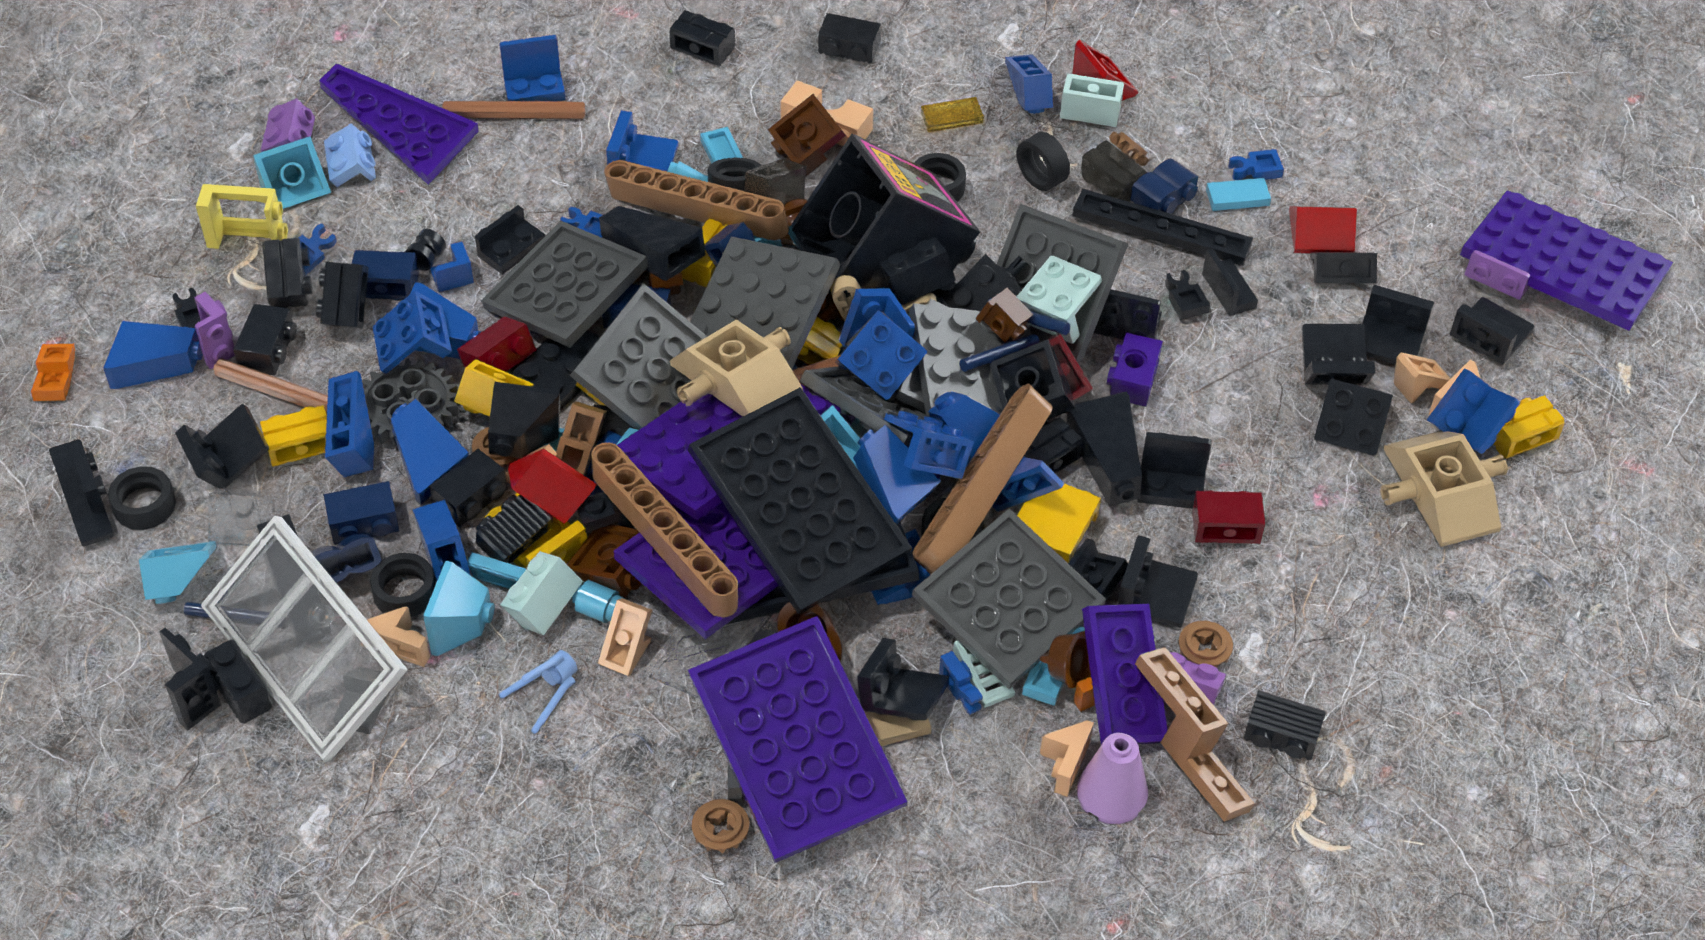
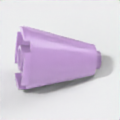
[1077,733,1148,824]

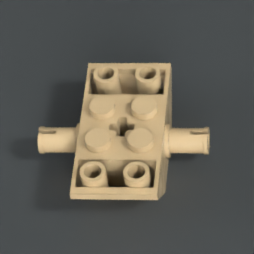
[670,320,803,416]
[1380,431,1508,547]

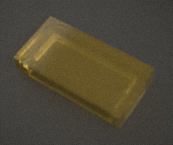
[921,97,984,132]

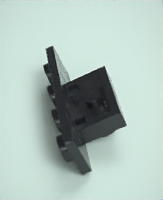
[49,439,114,547]

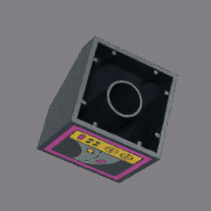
[788,133,980,298]

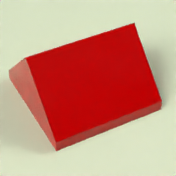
[1072,39,1139,101]
[1289,206,1357,254]
[508,448,596,524]

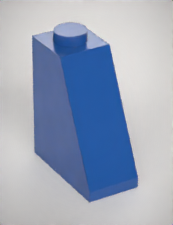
[410,282,481,359]
[103,321,203,389]
[928,391,1000,467]
[391,398,469,505]
[853,425,941,525]
[413,500,471,583]

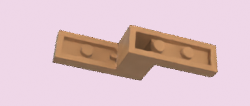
[1135,647,1255,822]

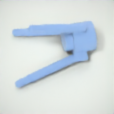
[499,650,578,734]

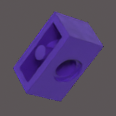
[1106,333,1163,407]

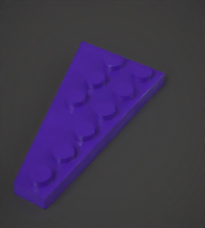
[319,63,479,185]

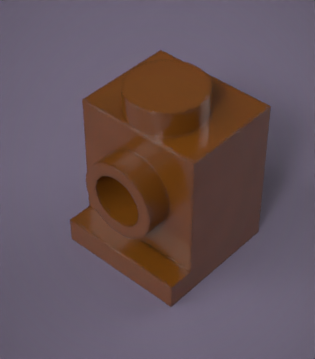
[975,287,1033,343]

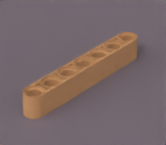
[604,160,789,240]
[912,384,1053,574]
[592,443,738,617]

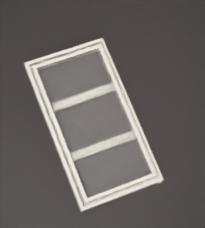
[201,516,408,762]

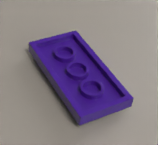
[1082,604,1167,745]

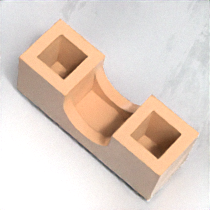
[781,80,873,146]

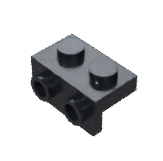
[1068,538,1128,602]

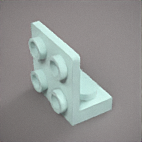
[1017,256,1102,344]

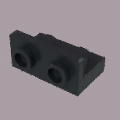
[475,205,546,275]

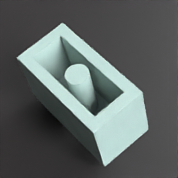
[1060,73,1124,127]
[500,551,583,635]

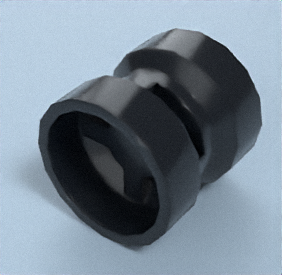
[405,229,446,271]

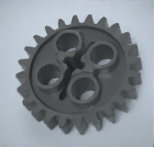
[362,359,460,447]

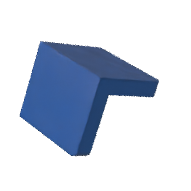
[430,241,474,292]

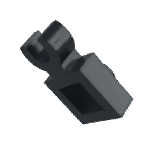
[1165,270,1210,320]
[172,288,201,328]

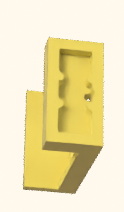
[196,184,288,249]

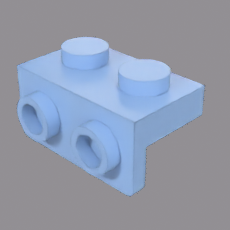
[324,123,376,187]

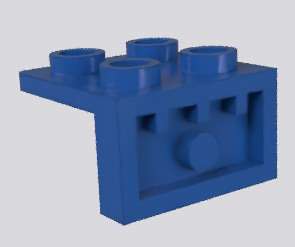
[499,35,566,101]
[606,110,679,171]
[839,288,915,347]
[373,291,452,374]
[835,310,927,400]
[1427,368,1520,454]
[884,411,974,479]

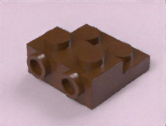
[768,94,846,178]
[567,525,641,598]

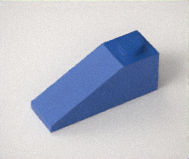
[1005,54,1053,114]
[325,371,374,478]
[992,457,1064,512]

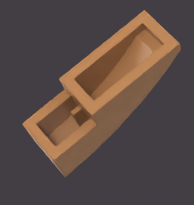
[556,401,607,476]

